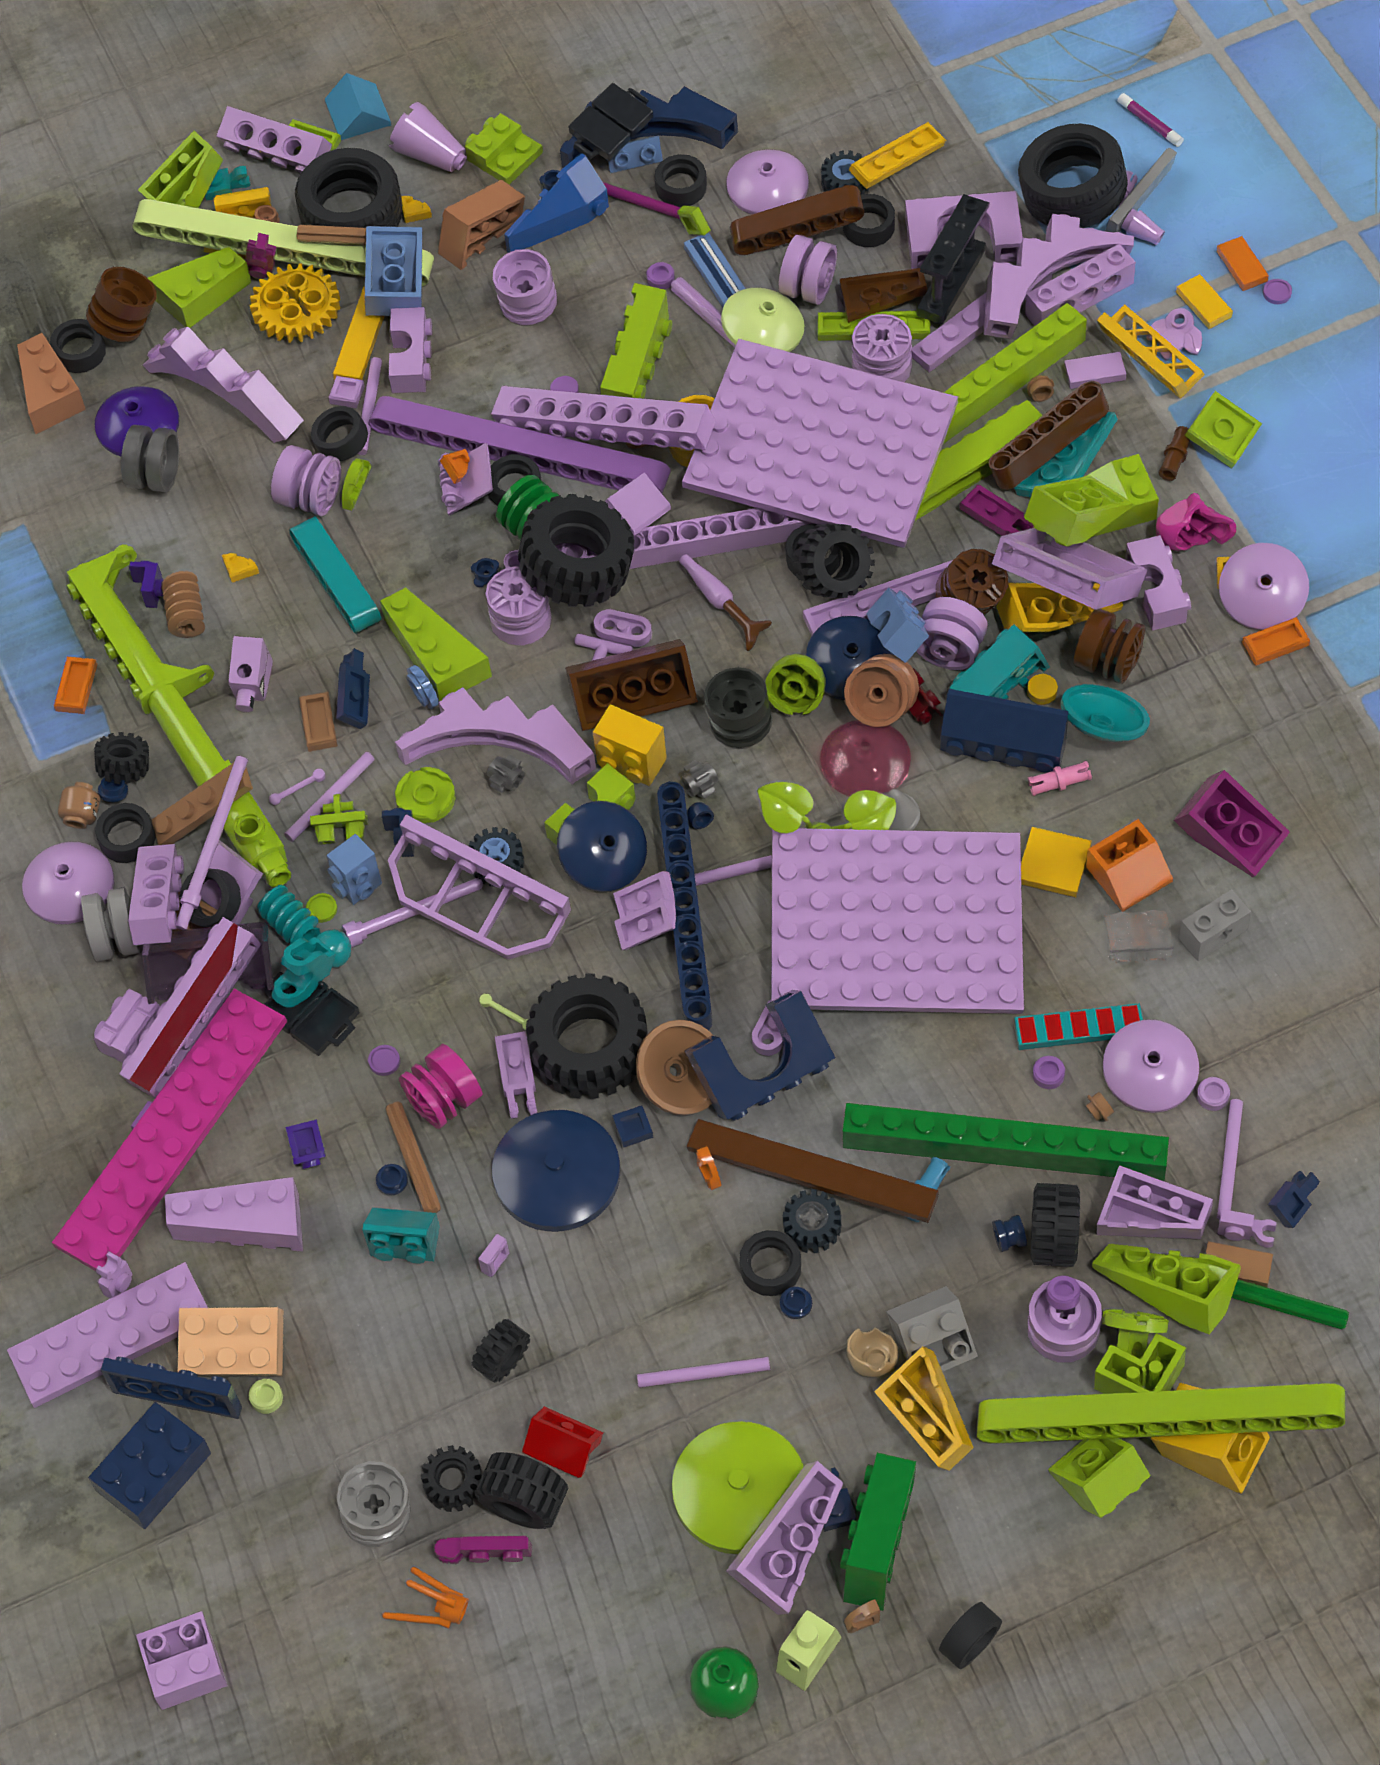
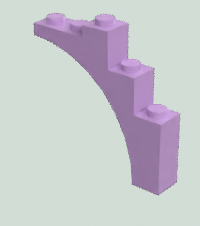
[984,214,1134,339]
[143,327,304,443]
[395,687,596,784]

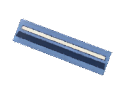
[684,232,746,307]

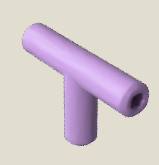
[575,634,633,660]

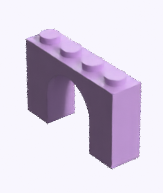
[905,191,1023,269]

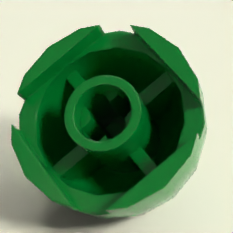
[690,1646,759,1719]

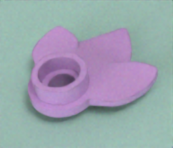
[1146,308,1202,360]

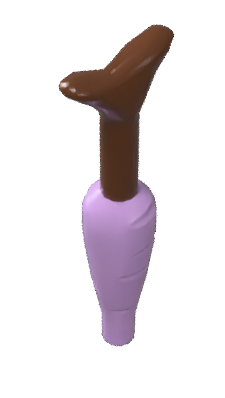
[679,554,772,651]

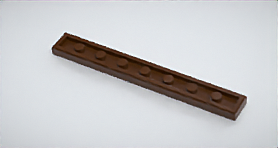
[687,1119,939,1223]

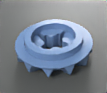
[406,665,438,710]

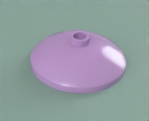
[727,150,809,215]
[1219,543,1309,630]
[22,842,114,924]
[1103,1020,1199,1113]

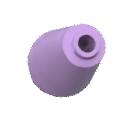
[389,102,467,172]

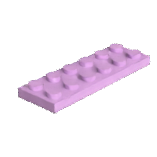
[7,1262,208,1408]

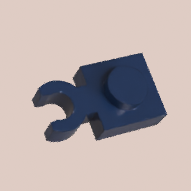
[823,1467,857,1532]

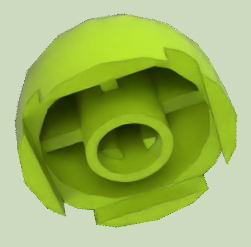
[765,654,826,715]

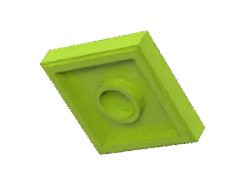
[1184,391,1262,469]

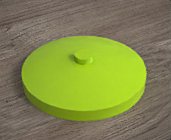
[672,1421,804,1554]

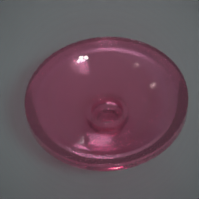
[820,720,911,797]

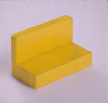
[214,187,272,218]

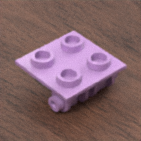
[438,443,493,515]

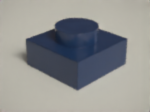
[612,1105,653,1148]

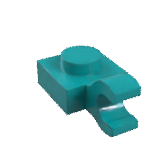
[205,166,251,201]

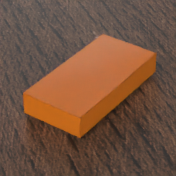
[1216,236,1269,291]
[1242,617,1310,666]
[54,656,98,714]

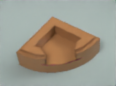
[844,1599,880,1633]

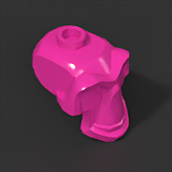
[1156,493,1236,551]

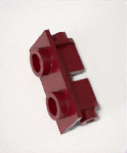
[910,668,944,724]

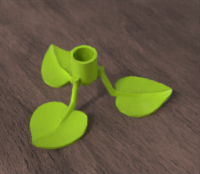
[757,782,896,833]

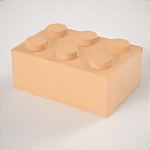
[178,1307,284,1377]

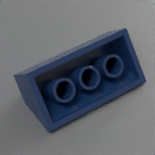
[940,689,1069,773]

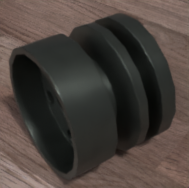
[704,667,773,748]

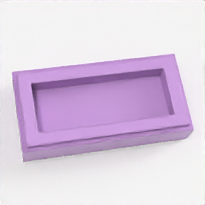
[1064,352,1126,389]

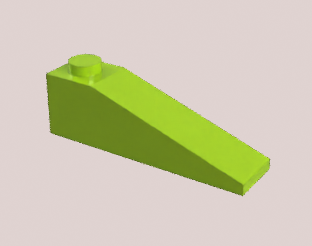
[1092,1244,1241,1335]

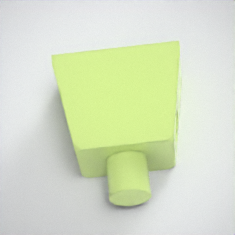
[776,1610,841,1691]

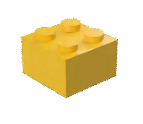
[593,704,667,786]

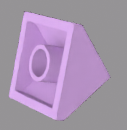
[605,473,671,536]

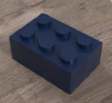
[88,1401,211,1529]

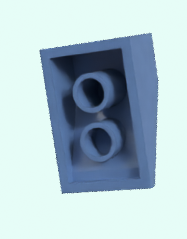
[365,226,422,316]

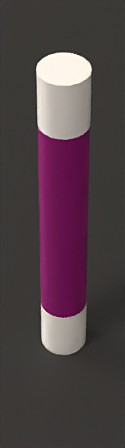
[1117,93,1184,147]

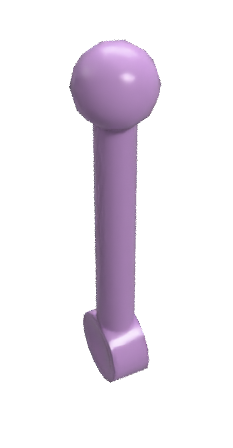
[269,769,325,805]

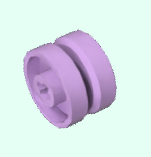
[779,235,837,305]
[917,597,988,670]
[1028,1279,1102,1362]

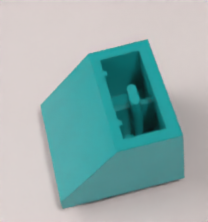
[362,1207,440,1264]

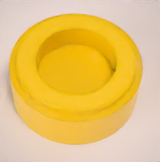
[1027,674,1058,705]

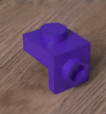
[129,561,164,608]
[285,1119,326,1169]

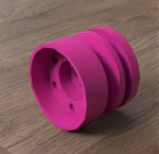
[399,1043,483,1129]

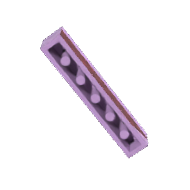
[119,917,261,1098]

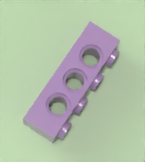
[216,106,332,173]
[1025,244,1136,326]
[128,844,184,945]

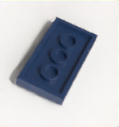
[101,1357,242,1419]

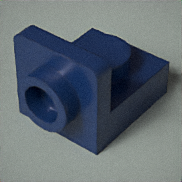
[382,808,414,857]

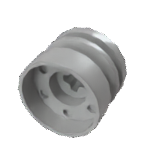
[337,1461,410,1547]

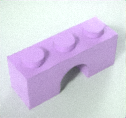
[389,307,432,393]
[1125,535,1191,631]

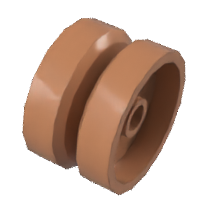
[844,654,919,727]

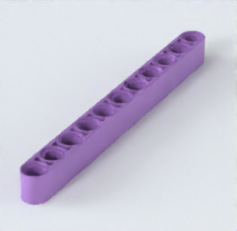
[369,396,671,493]

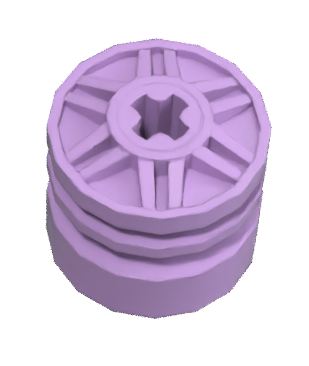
[493,249,557,325]
[852,314,912,382]
[271,445,341,516]
[485,566,552,646]

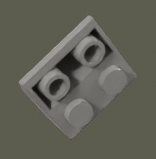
[886,1286,978,1372]

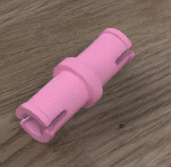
[1028,761,1092,796]

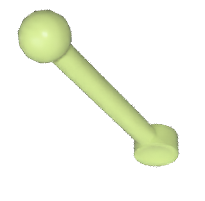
[480,994,528,1030]

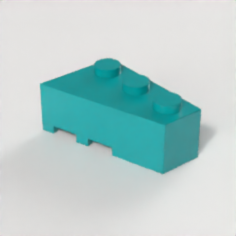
[950,624,1050,699]

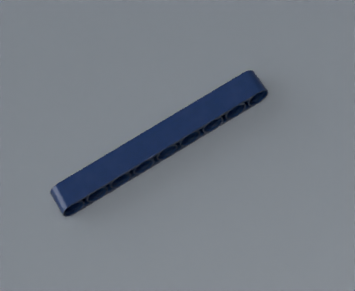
[657,781,712,1031]

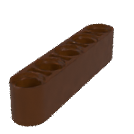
[730,185,864,256]
[989,381,1109,490]

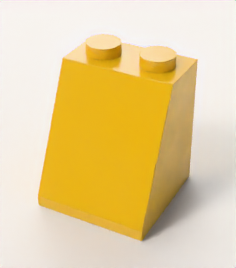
[1151,1382,1270,1494]

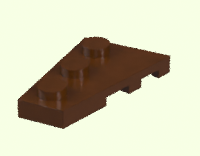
[840,268,927,323]

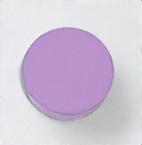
[1197,1077,1230,1111]

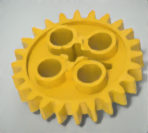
[250,263,341,343]

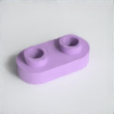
[594,609,652,647]
[752,1000,783,1056]

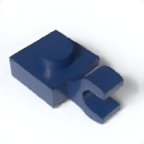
[1268,1171,1320,1228]

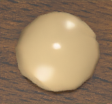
[847,1328,898,1377]

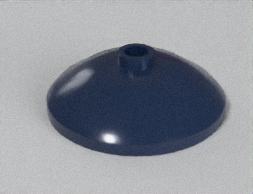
[806,616,894,700]
[557,801,647,892]

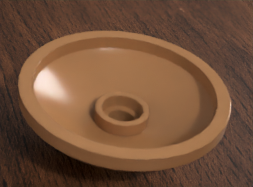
[636,1020,713,1115]

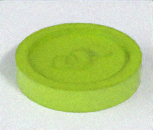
[306,893,337,923]

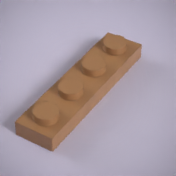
[152,762,253,845]

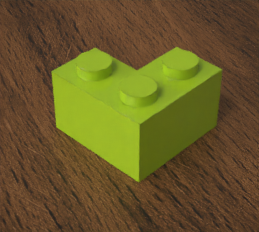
[1094,1333,1186,1394]

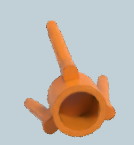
[382,1567,469,1629]

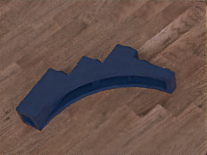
[560,86,738,168]

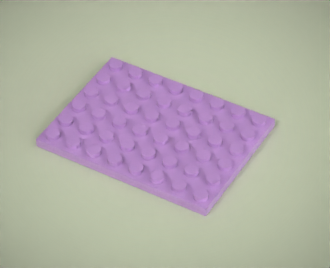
[682,339,958,548]
[771,828,1024,1014]

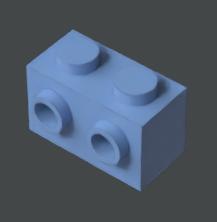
[326,834,382,905]

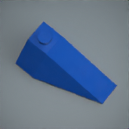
[504,153,609,253]

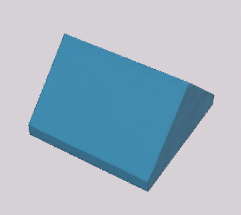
[325,73,391,140]

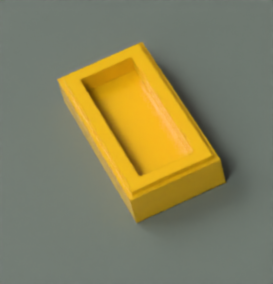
[1176,274,1233,329]

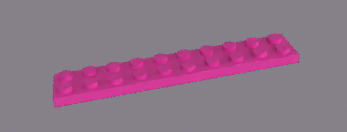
[52,988,287,1271]

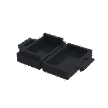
[568,82,654,161]
[263,972,360,1056]

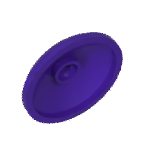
[94,386,180,457]

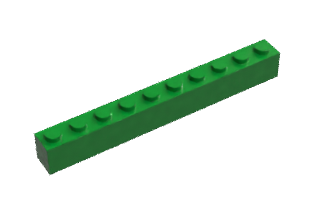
[842,1103,1169,1181]

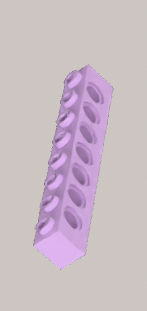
[491,386,716,450]

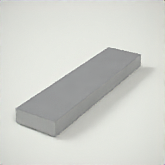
[1105,148,1177,233]

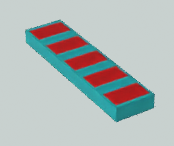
[1014,1003,1143,1050]

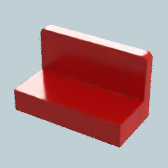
[522,1406,604,1478]

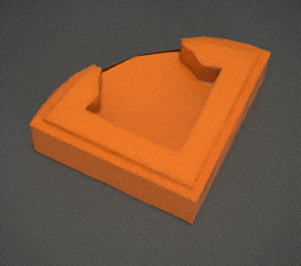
[440,449,470,484]
[696,1146,721,1190]

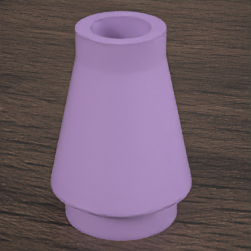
[1121,209,1165,245]

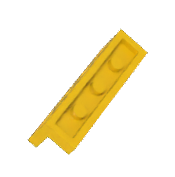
[1097,304,1205,399]

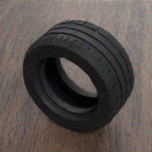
[1018,123,1128,228]
[295,148,403,228]

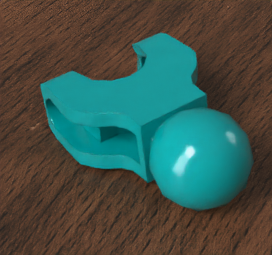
[271,929,352,1007]

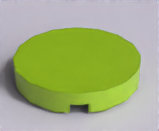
[395,767,456,824]

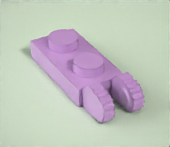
[495,1031,537,1118]

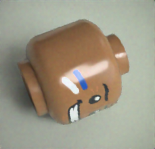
[58,782,100,829]

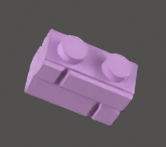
[94,989,160,1063]

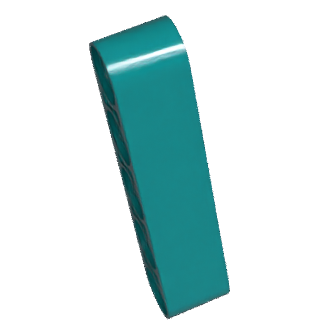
[289,516,382,634]

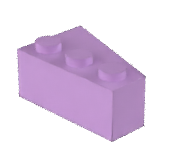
[1097,1165,1213,1239]

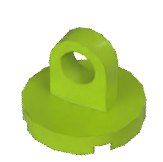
[1102,1309,1169,1359]

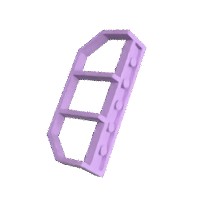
[388,815,571,960]

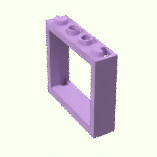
[992,528,1147,610]

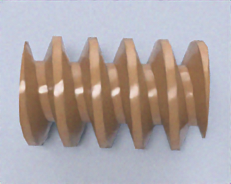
[161,571,205,638]

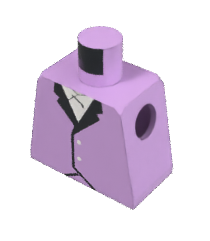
[229,636,273,712]

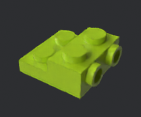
[465,113,543,185]

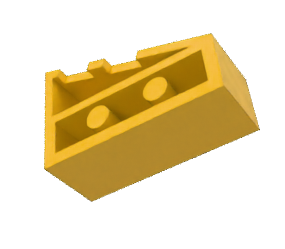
[874,1346,974,1471]

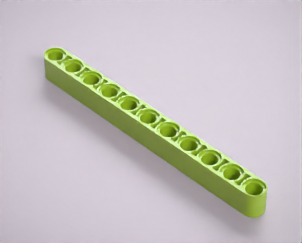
[977,1383,1345,1443]

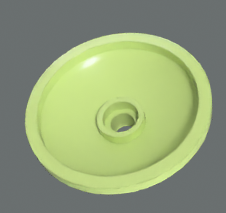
[721,288,805,352]

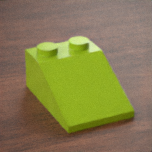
[1084,454,1159,537]
[1024,476,1133,547]

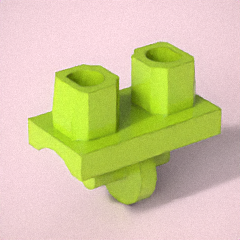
[310,794,368,845]

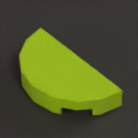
[342,458,372,511]

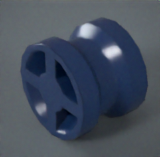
[992,1215,1027,1252]

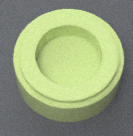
[249,1379,283,1414]

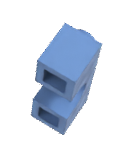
[866,587,929,663]

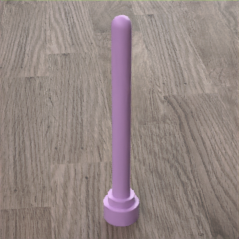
[342,878,483,948]

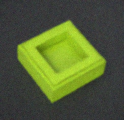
[677,205,711,236]

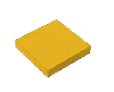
[1021,827,1092,897]

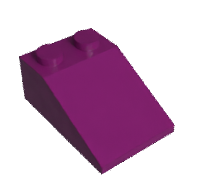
[1174,770,1290,877]

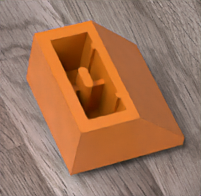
[1086,819,1173,912]

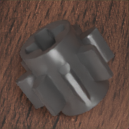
[487,754,525,793]
[681,760,718,799]

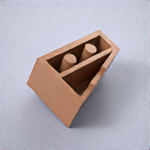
[438,180,525,270]
[17,333,86,434]

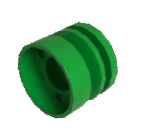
[496,475,563,541]

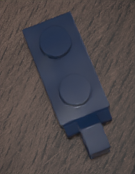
[336,648,370,729]

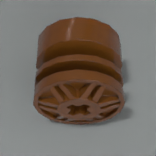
[86,267,157,342]
[936,549,1008,616]
[1073,609,1146,684]

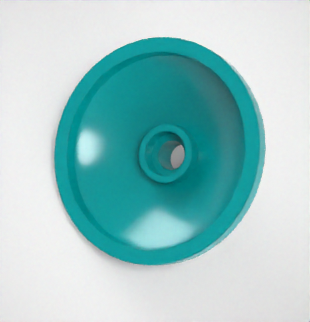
[1060,684,1150,742]

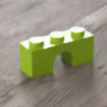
[544,763,636,845]

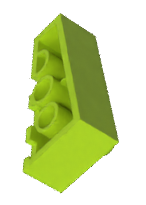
[600,283,672,399]
[380,587,492,702]

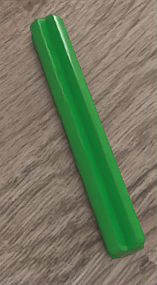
[1231,1279,1349,1329]

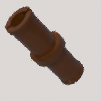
[1158,426,1190,481]

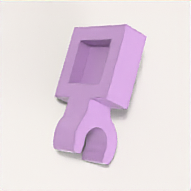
[1217,1209,1277,1248]

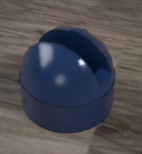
[688,802,714,829]

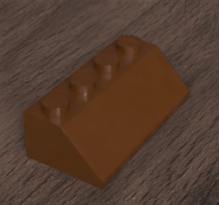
[565,639,698,731]

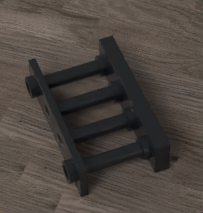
[917,194,990,324]

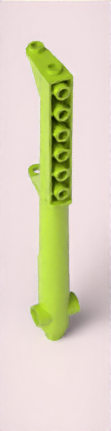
[66,544,292,887]

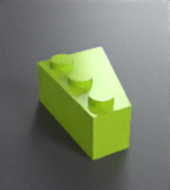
[138,131,223,208]
[148,246,251,328]

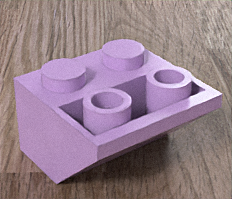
[136,1611,227,1710]

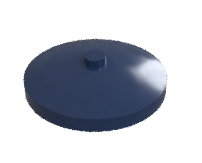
[492,1110,621,1232]

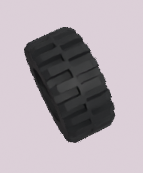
[518,494,635,607]
[526,973,648,1099]

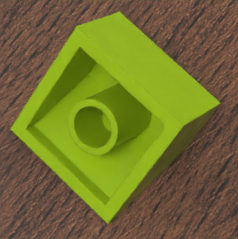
[1048,1438,1151,1518]

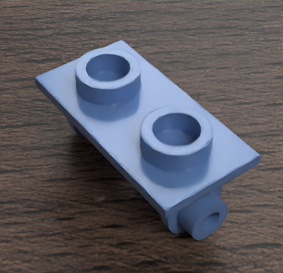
[606,135,663,173]

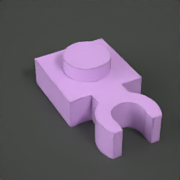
[96,1252,133,1299]

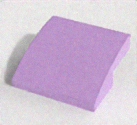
[200,840,263,925]
[613,871,676,950]

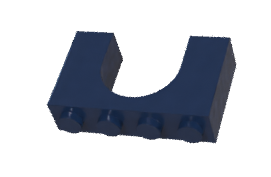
[685,990,836,1121]

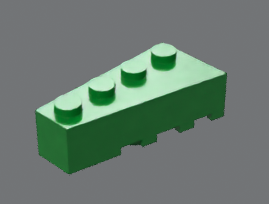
[840,1452,917,1611]

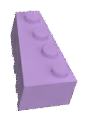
[165,1177,303,1251]
[726,1461,843,1615]

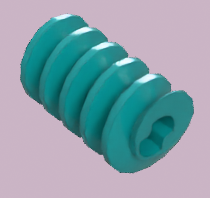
[257,884,321,944]

